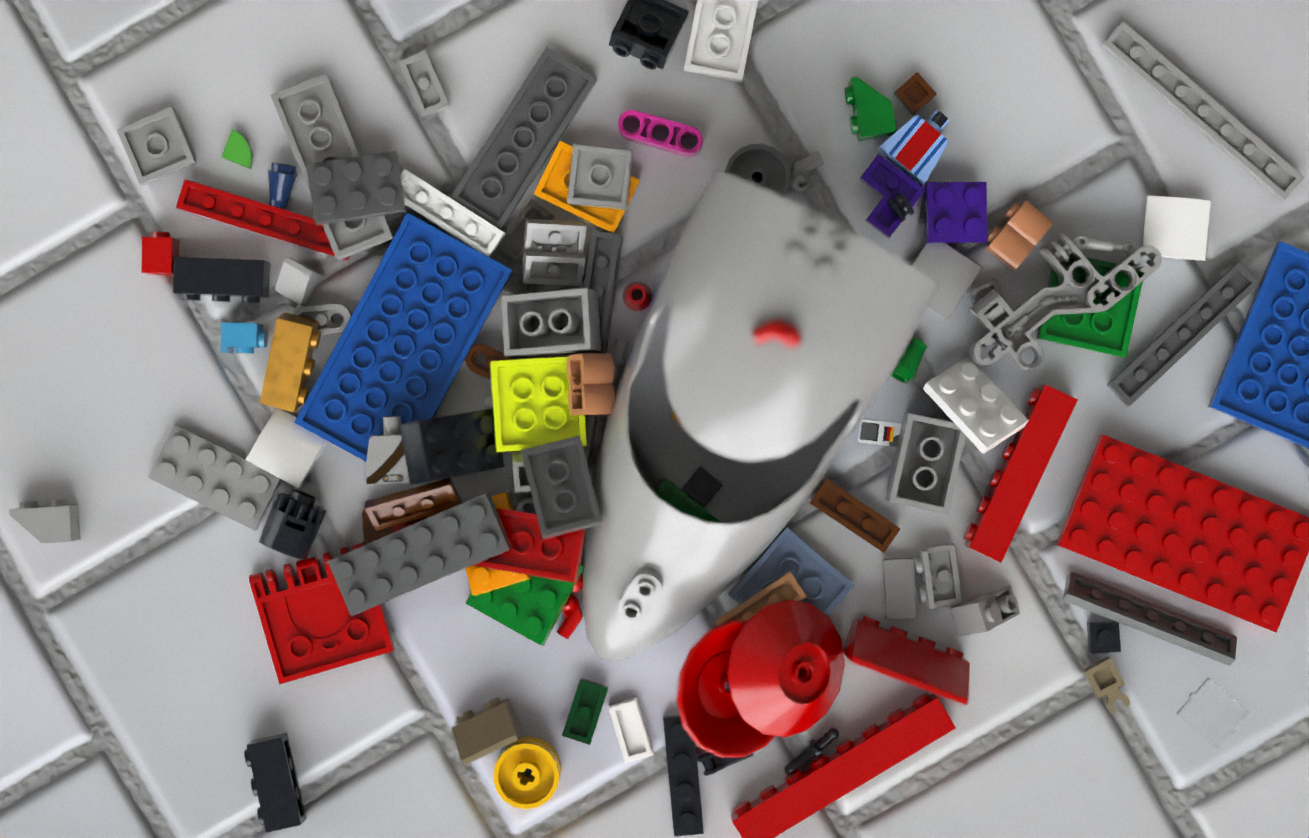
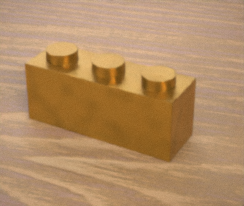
[259,312,321,412]

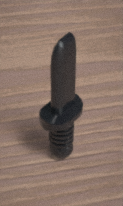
[784,728,839,774]

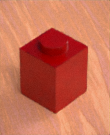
[141,232,179,275]

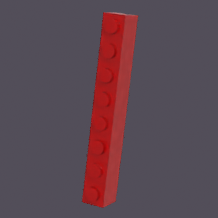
[731,693,956,838]

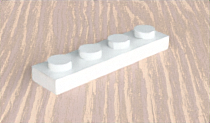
[400,169,505,257]

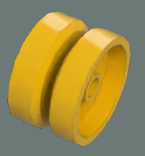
[493,736,562,809]

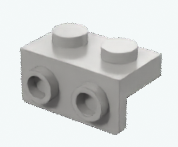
[914,543,963,610]

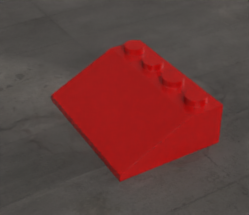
[843,615,970,706]

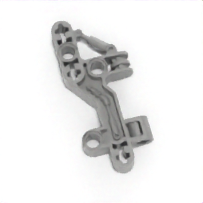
[969,233,1162,370]

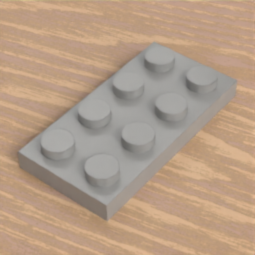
[148,424,282,531]

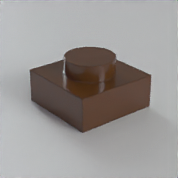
[894,72,937,116]

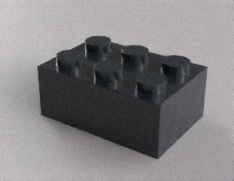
[399,408,505,484]

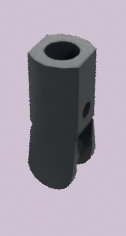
[697,752,754,776]

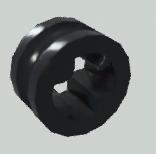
[886,192,915,222]

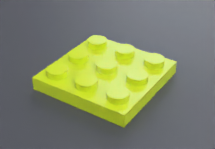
[490,357,587,452]

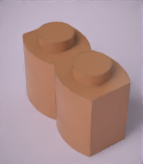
[984,200,1053,271]
[567,354,616,416]

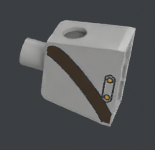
[364,416,410,485]

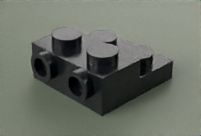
[609,0,689,70]

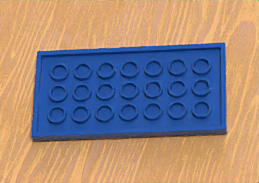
[294,213,513,462]

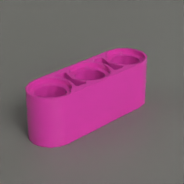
[618,110,703,157]

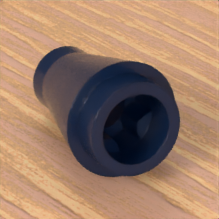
[268,163,298,208]

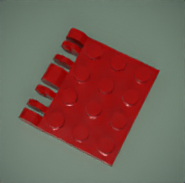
[249,542,395,685]

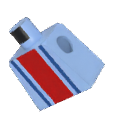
[877,110,949,186]

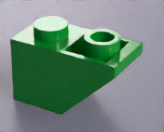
[844,77,897,141]

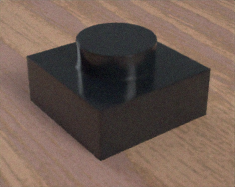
[1087,621,1121,654]

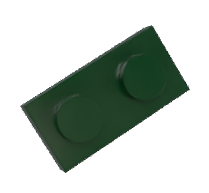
[562,678,609,745]

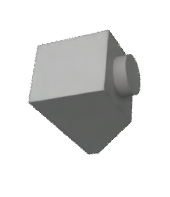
[275,256,323,308]

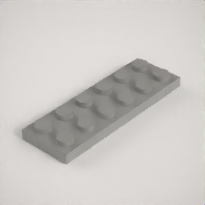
[270,74,393,261]

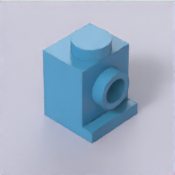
[221,322,268,354]

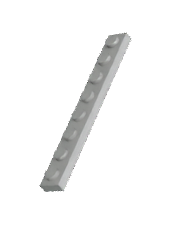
[1101,21,1304,201]

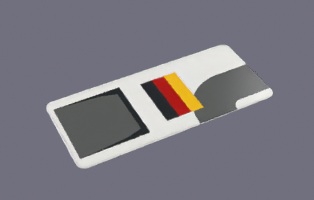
[858,419,902,447]

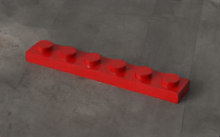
[176,179,350,261]

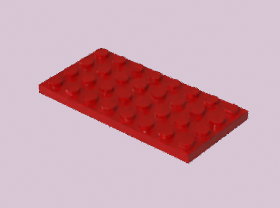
[1056,434,1309,633]

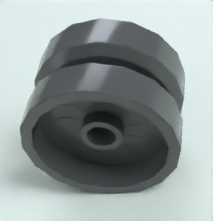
[725,144,791,198]

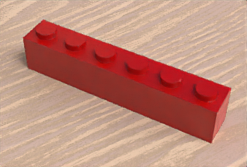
[963,384,1078,563]

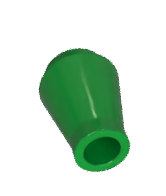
[891,338,927,384]

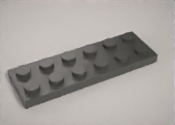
[450,47,597,230]
[328,492,513,616]

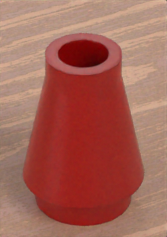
[623,282,652,311]

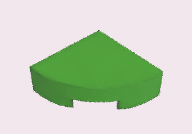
[221,129,253,169]

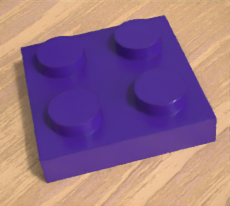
[925,182,987,243]

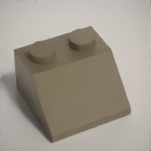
[451,697,523,766]

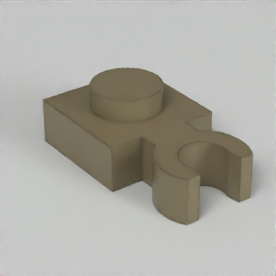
[1082,657,1130,714]

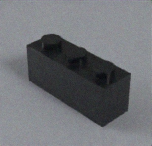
[173,257,270,303]
[244,733,307,833]

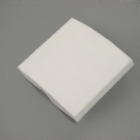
[1142,195,1211,261]
[246,408,327,488]

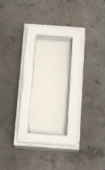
[608,697,654,763]

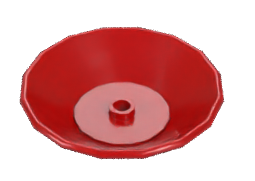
[727,599,845,737]
[676,620,775,757]

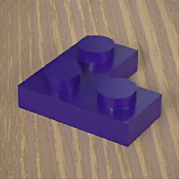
[859,154,925,238]

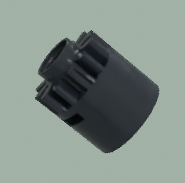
[259,489,326,560]

